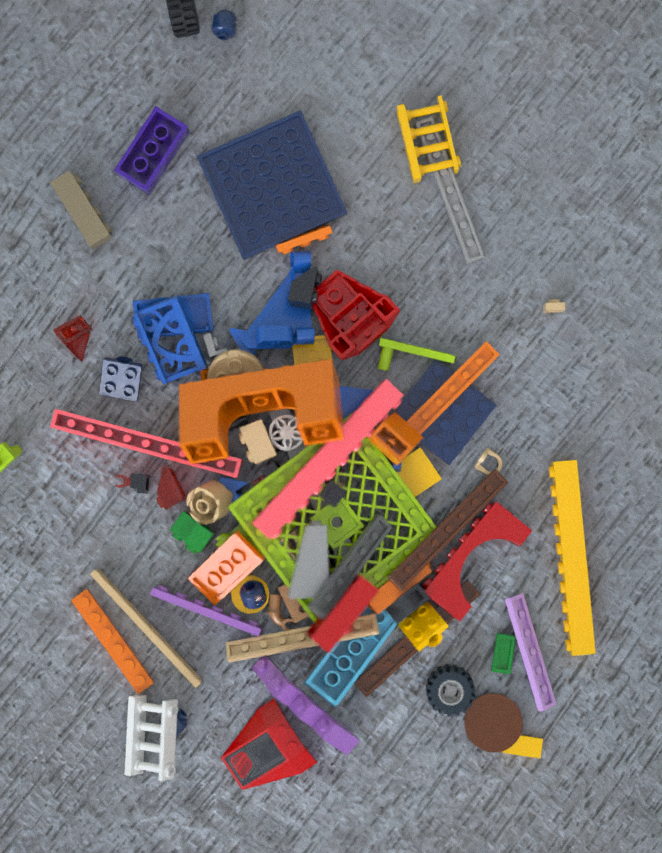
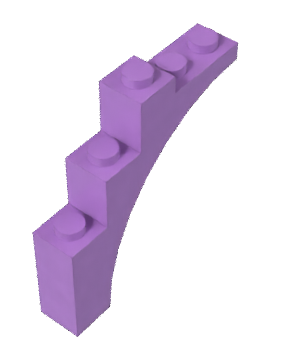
[251,655,360,755]

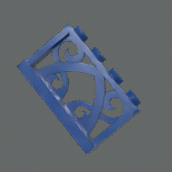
[132,294,207,384]

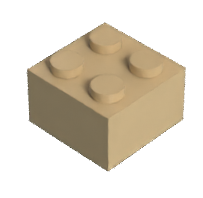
[238,419,278,465]

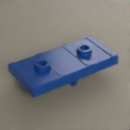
[132,292,214,339]

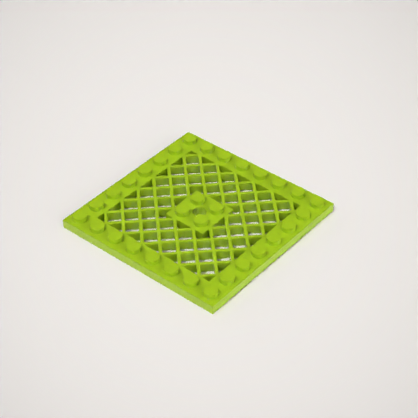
[228,413,436,622]

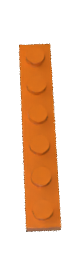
[407,341,500,435]
[71,589,154,694]

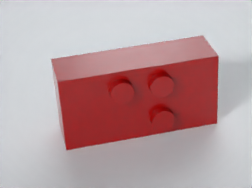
[305,574,379,653]

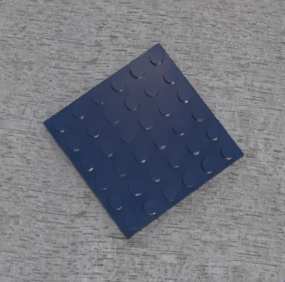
[197,110,347,261]

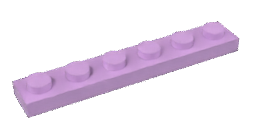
[505,593,557,711]

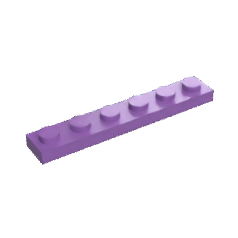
[150,585,262,636]

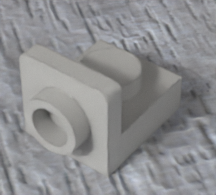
[203,333,228,359]

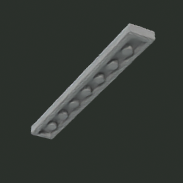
[415,116,485,265]

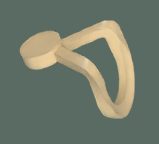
[475,448,502,475]

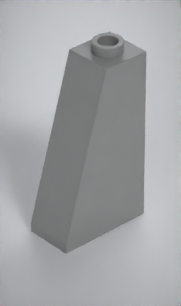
[287,521,329,599]

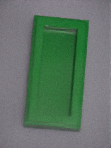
[491,632,516,674]

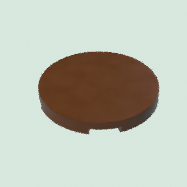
[464,693,523,753]

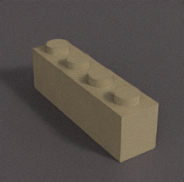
[50,170,112,250]

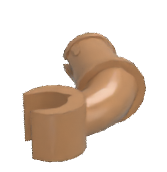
[267,594,294,631]

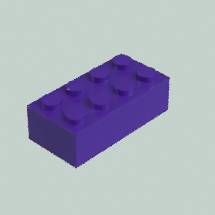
[114,106,190,195]

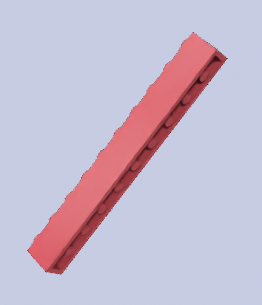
[251,379,403,539]
[50,409,243,478]

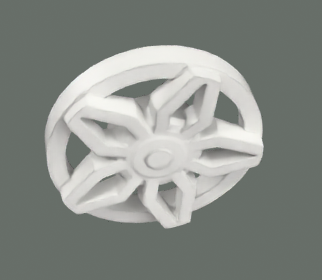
[268,415,303,451]

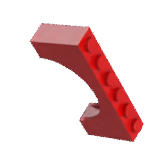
[422,501,532,622]

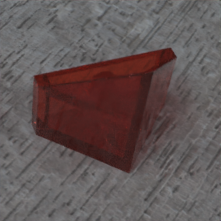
[53,315,92,362]

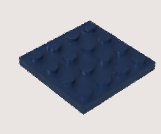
[393,359,497,465]

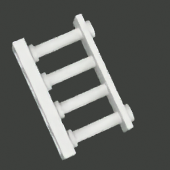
[125,695,178,781]

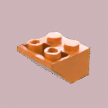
[369,412,424,466]

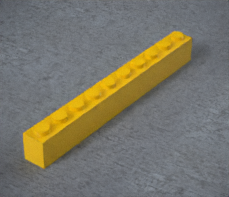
[548,460,596,656]

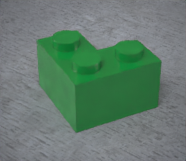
[170,511,216,554]

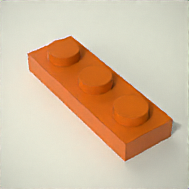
[276,224,332,254]

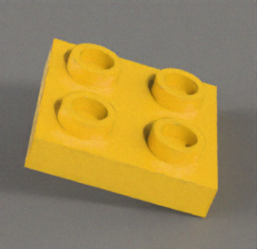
[397,601,449,652]

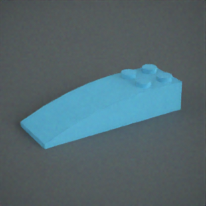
[303,605,397,707]

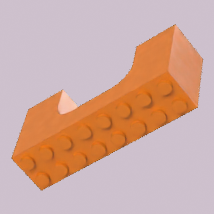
[179,359,344,464]

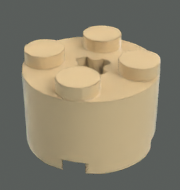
[187,480,233,525]

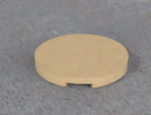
[207,349,264,379]

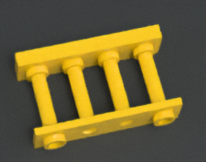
[396,95,461,184]

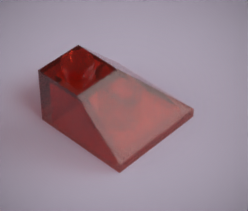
[156,465,187,510]

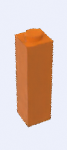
[368,563,432,615]

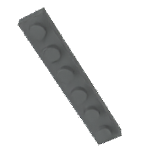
[307,514,392,620]

